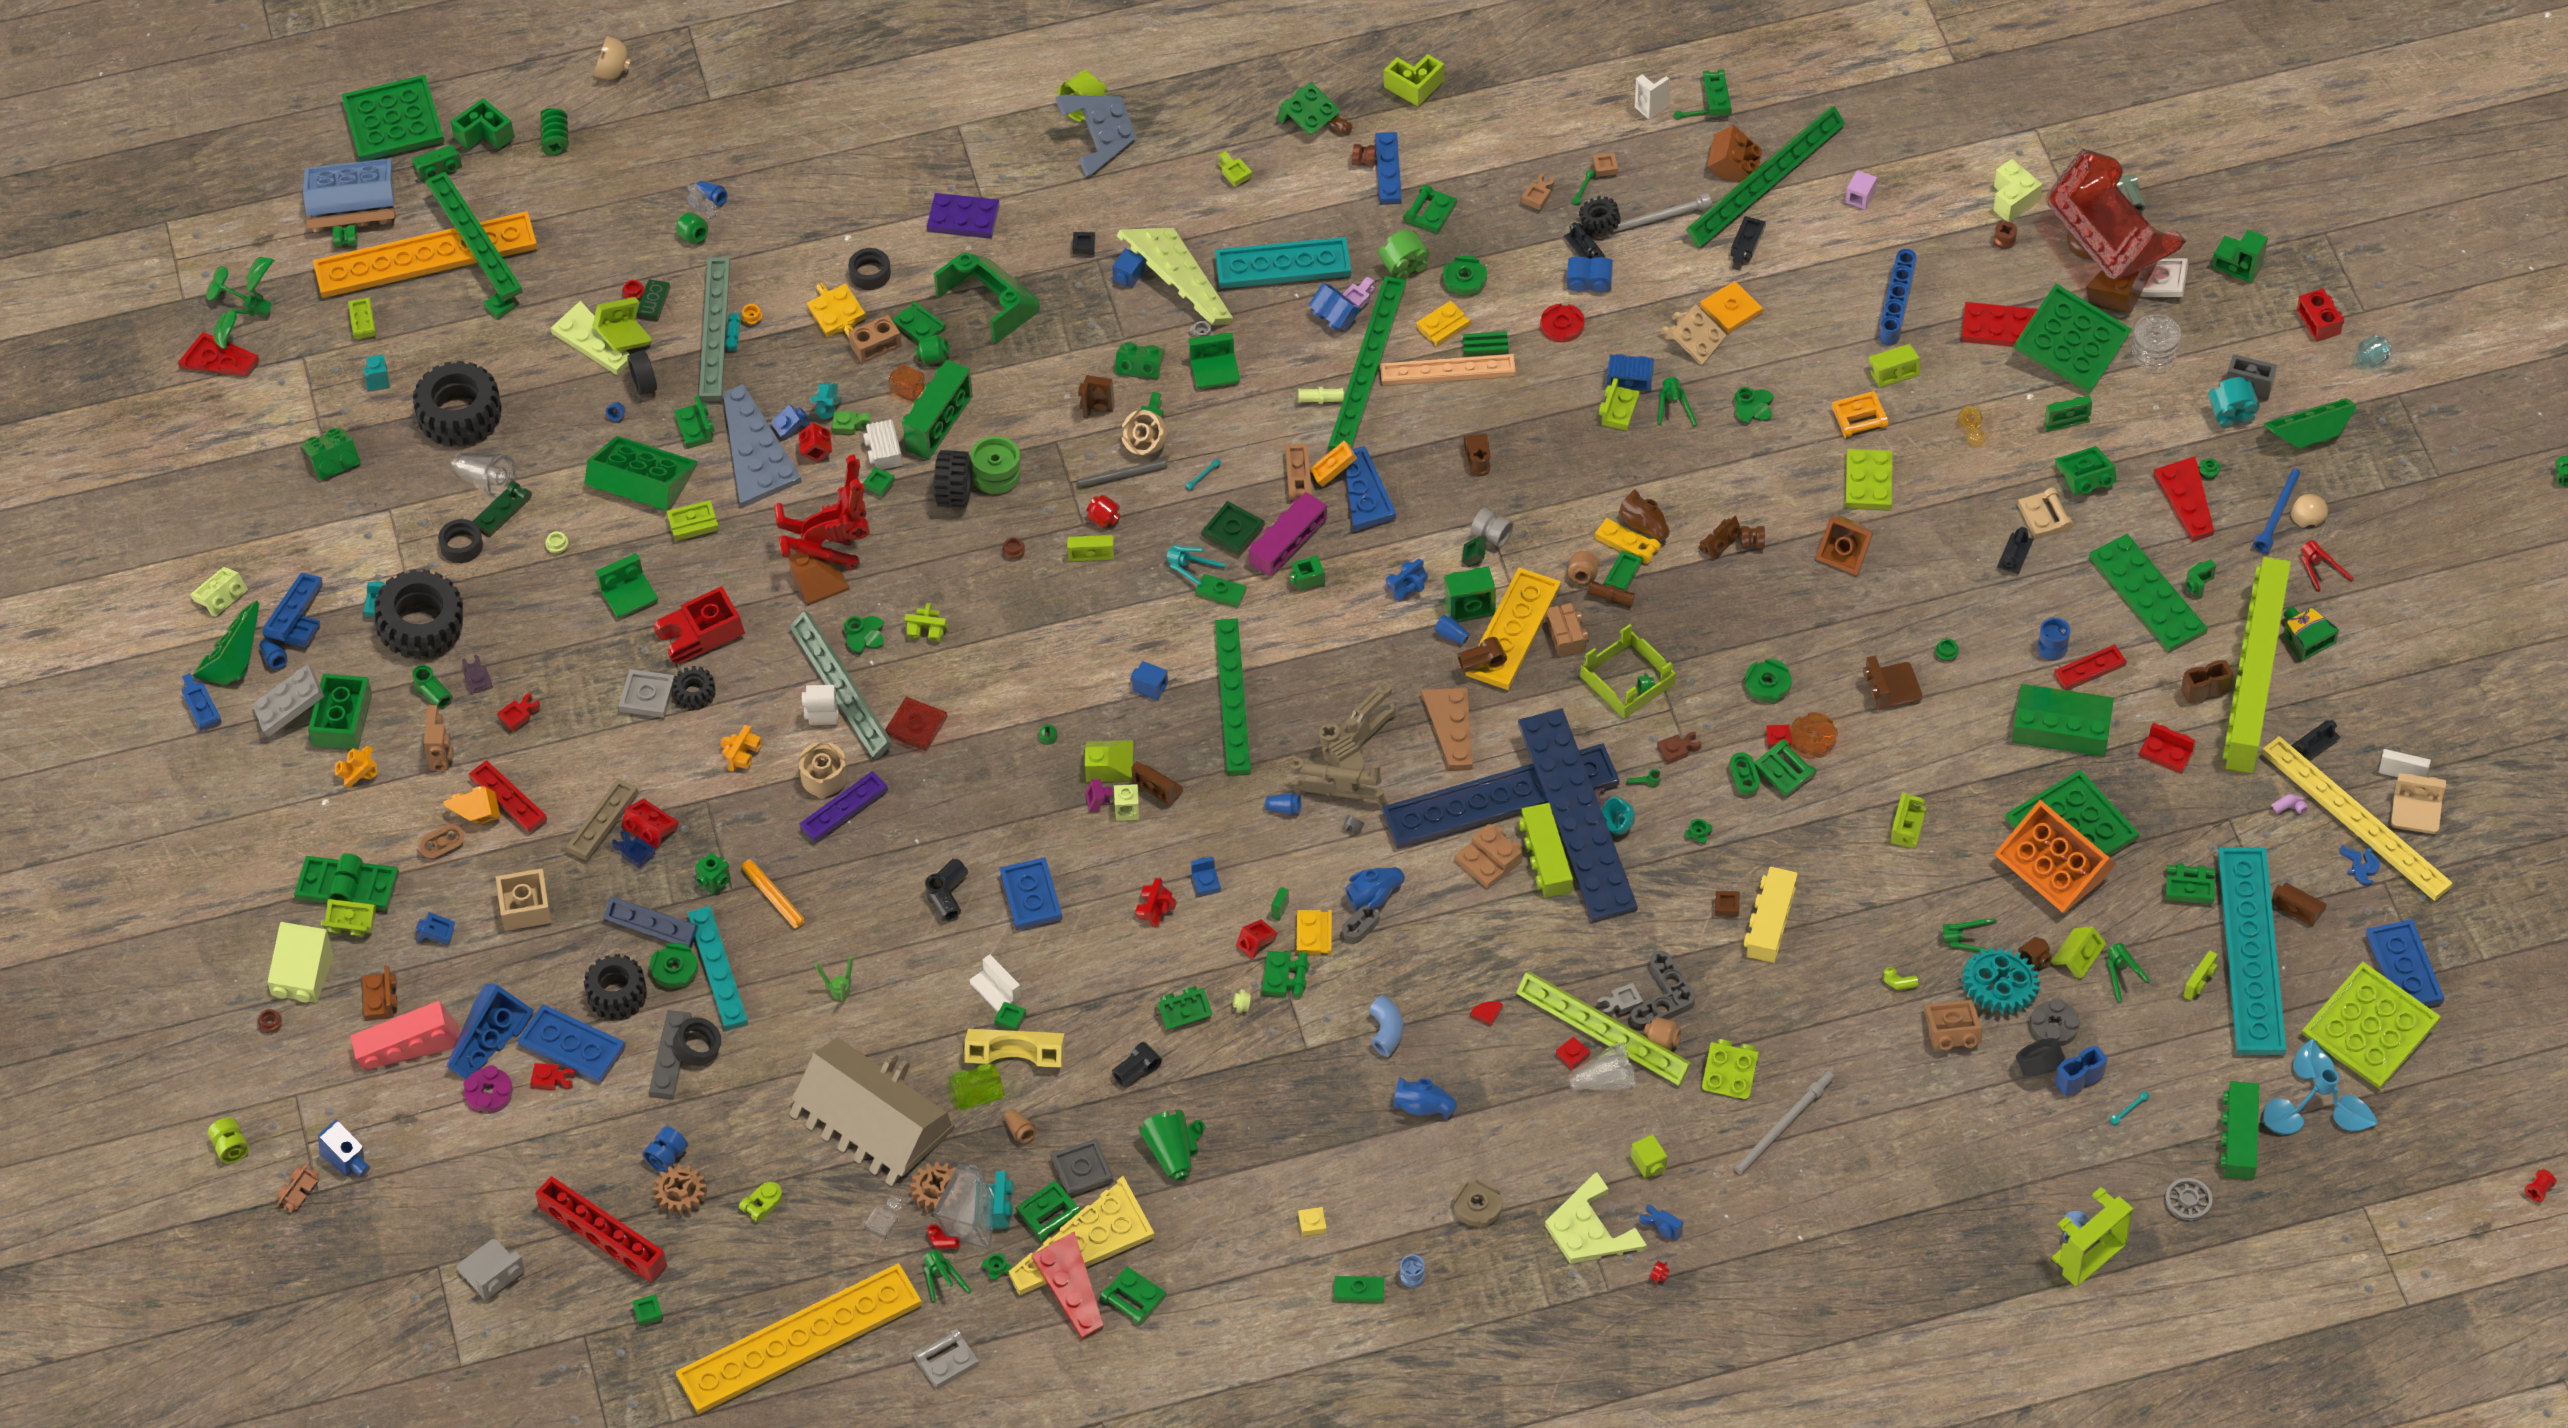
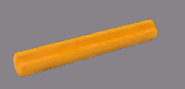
[742,859,805,929]

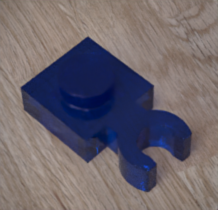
[612,831,655,869]

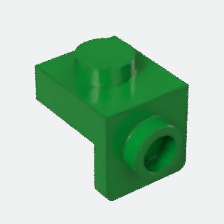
[2186,559,2216,599]

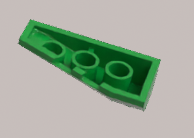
[192,600,260,685]

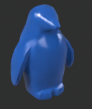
[1345,867,1405,911]
[1394,1077,1457,1120]

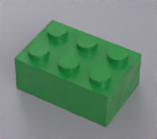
[308,673,372,750]

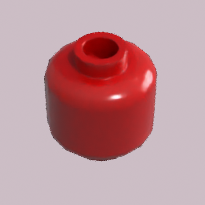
[1086,495,1121,529]

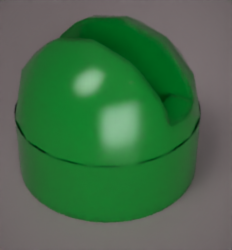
[1039,724,1058,745]

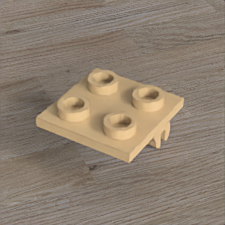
[1660,304,1727,365]

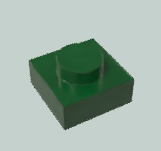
[1462,536,1487,567]

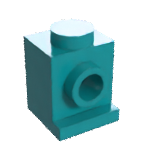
[363,354,390,392]

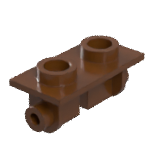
[1698,516,1741,561]

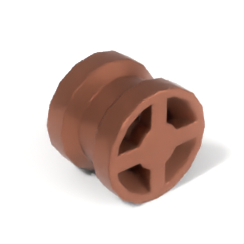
[1994,221,2017,249]

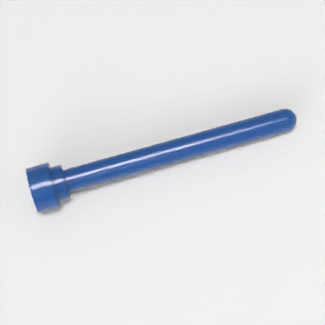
[2253,468,2300,553]

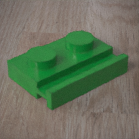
[892,301,946,345]
[2044,395,2093,432]

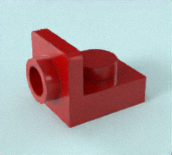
[1236,919,1278,958]

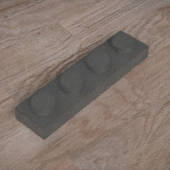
[649,1010,692,1099]

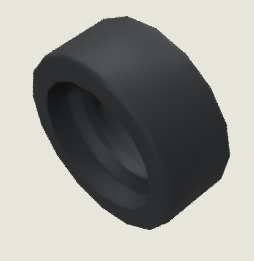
[848,248,891,290]
[627,350,657,395]
[438,519,483,563]
[673,1017,721,1066]
[2016,1038,2065,1077]

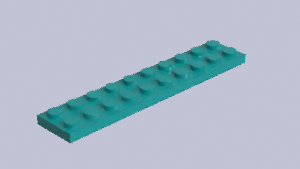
[2217,847,2286,1055]

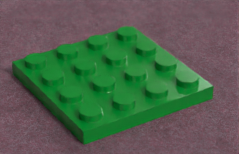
[341,75,445,162]
[2013,283,2132,394]
[2005,769,2139,857]

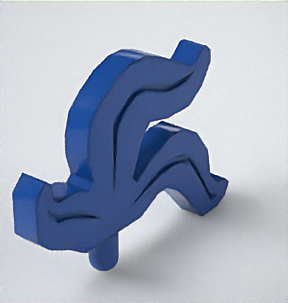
[2340,845,2380,886]

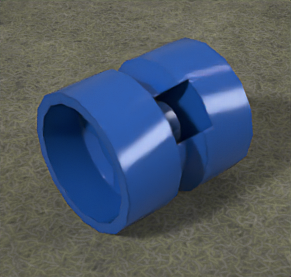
[2038,617,2070,661]
[642,1126,688,1173]

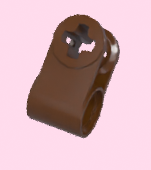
[1464,433,1490,476]

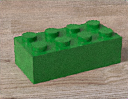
[901,359,973,460]

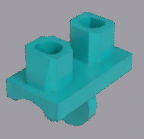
[811,382,842,419]

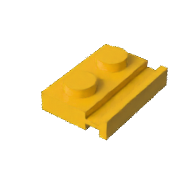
[1416,300,1471,347]
[1297,910,1332,955]

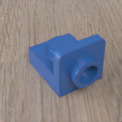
[1190,857,1221,897]
[415,912,455,946]

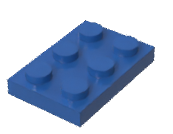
[999,857,1063,930]

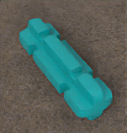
[725,313,741,352]

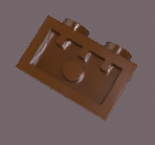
[1078,375,1115,419]
[1131,761,1183,806]

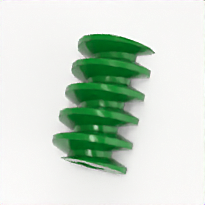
[540,108,569,156]

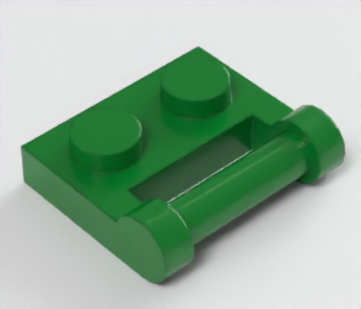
[1403,184,1457,234]
[1754,739,1817,798]
[1016,1181,1081,1242]
[1099,1266,1167,1326]

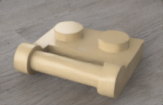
[2018,488,2074,539]

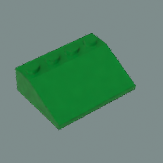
[584,436,698,510]
[2012,684,2114,757]

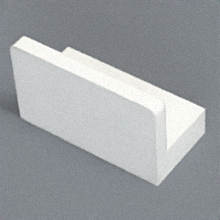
[1635,74,1670,119]
[2379,749,2431,777]
[970,954,1021,1012]

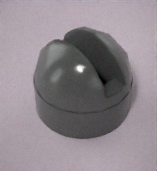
[1344,814,1364,834]

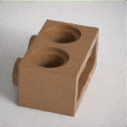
[848,315,902,364]

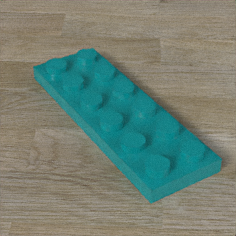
[1215,237,1351,289]

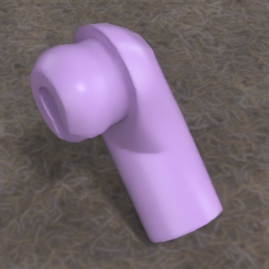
[2271,794,2308,814]

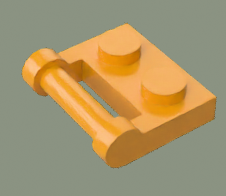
[1832,391,1888,438]

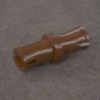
[1587,580,1635,607]

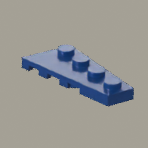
[1345,446,1396,531]

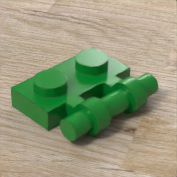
[2165,863,2215,904]
[1262,951,1309,998]

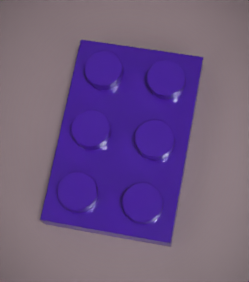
[927,193,1000,239]

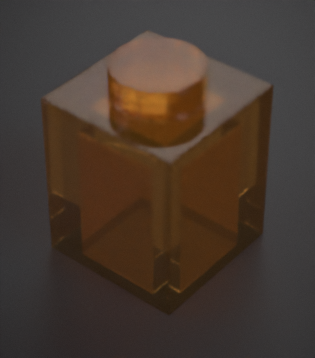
[889,363,925,403]

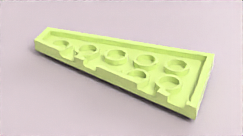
[1117,228,1233,325]

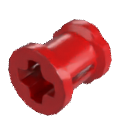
[2524,1169,2557,1202]

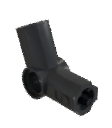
[925,858,968,922]

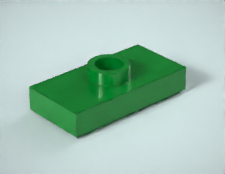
[1195,574,1247,608]
[1334,1276,1385,1303]

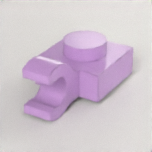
[1343,277,1375,309]

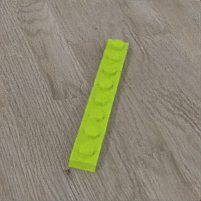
[1516,971,1692,1086]

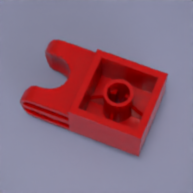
[654,586,745,664]

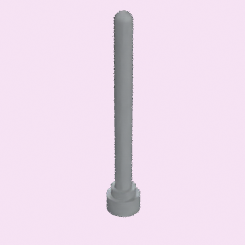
[1613,193,1712,232]

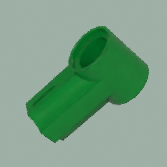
[412,665,453,709]

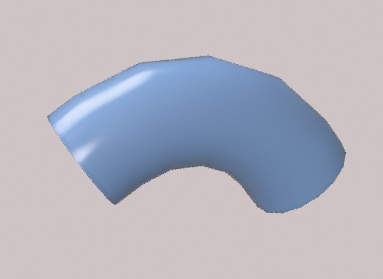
[1369,995,1404,1057]

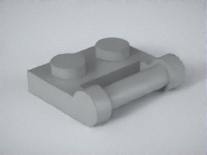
[913,1328,979,1390]

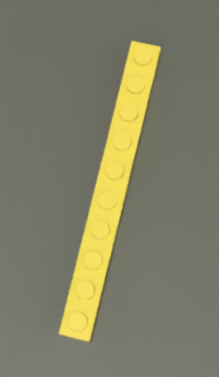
[2262,736,2453,901]

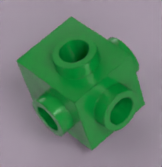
[695,852,731,895]

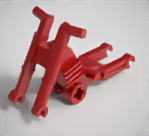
[774,454,870,570]

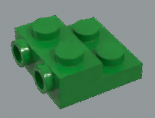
[2055,446,2117,495]

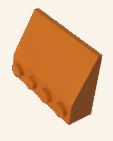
[1994,800,2116,913]

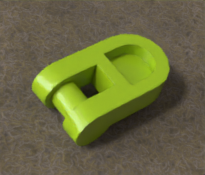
[739,1182,783,1223]

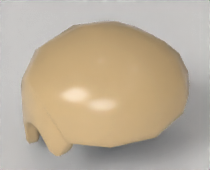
[2290,494,2328,528]

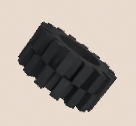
[1579,196,1621,236]
[672,666,716,710]

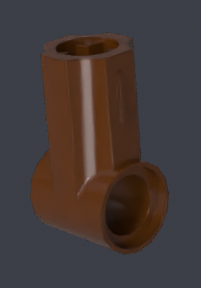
[1457,637,1507,673]

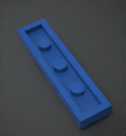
[1375,132,1402,205]
[262,572,323,640]

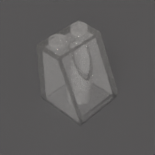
[933,1164,994,1250]

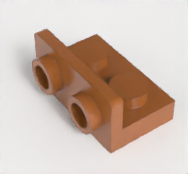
[362,966,398,1021]

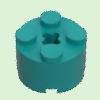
[2208,377,2260,428]

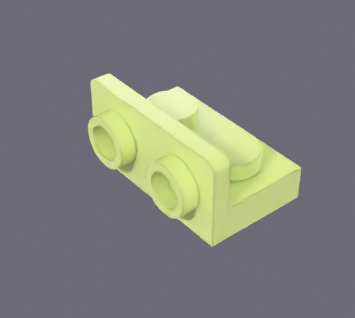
[190,567,248,617]

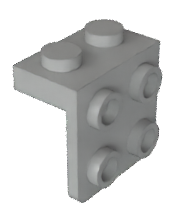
[457,1239,525,1301]

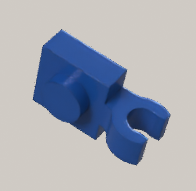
[1639,1205,1683,1241]

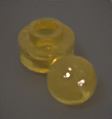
[1958,406,1985,446]

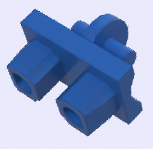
[1385,558,1429,601]

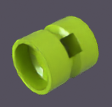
[207,1117,250,1164]

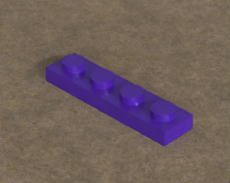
[799,771,888,843]

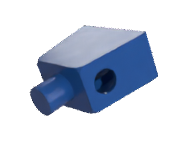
[318,1120,370,1177]

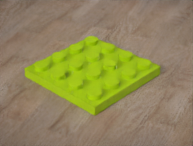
[2302,961,2441,1090]

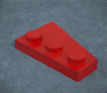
[178,332,259,376]

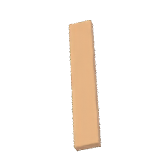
[1380,354,1516,386]

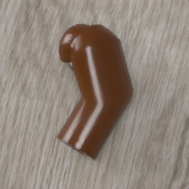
[1329,114,1353,134]

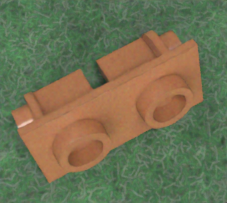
[276,1161,320,1213]

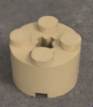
[799,742,848,799]

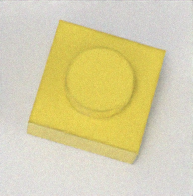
[1298,1207,1327,1237]

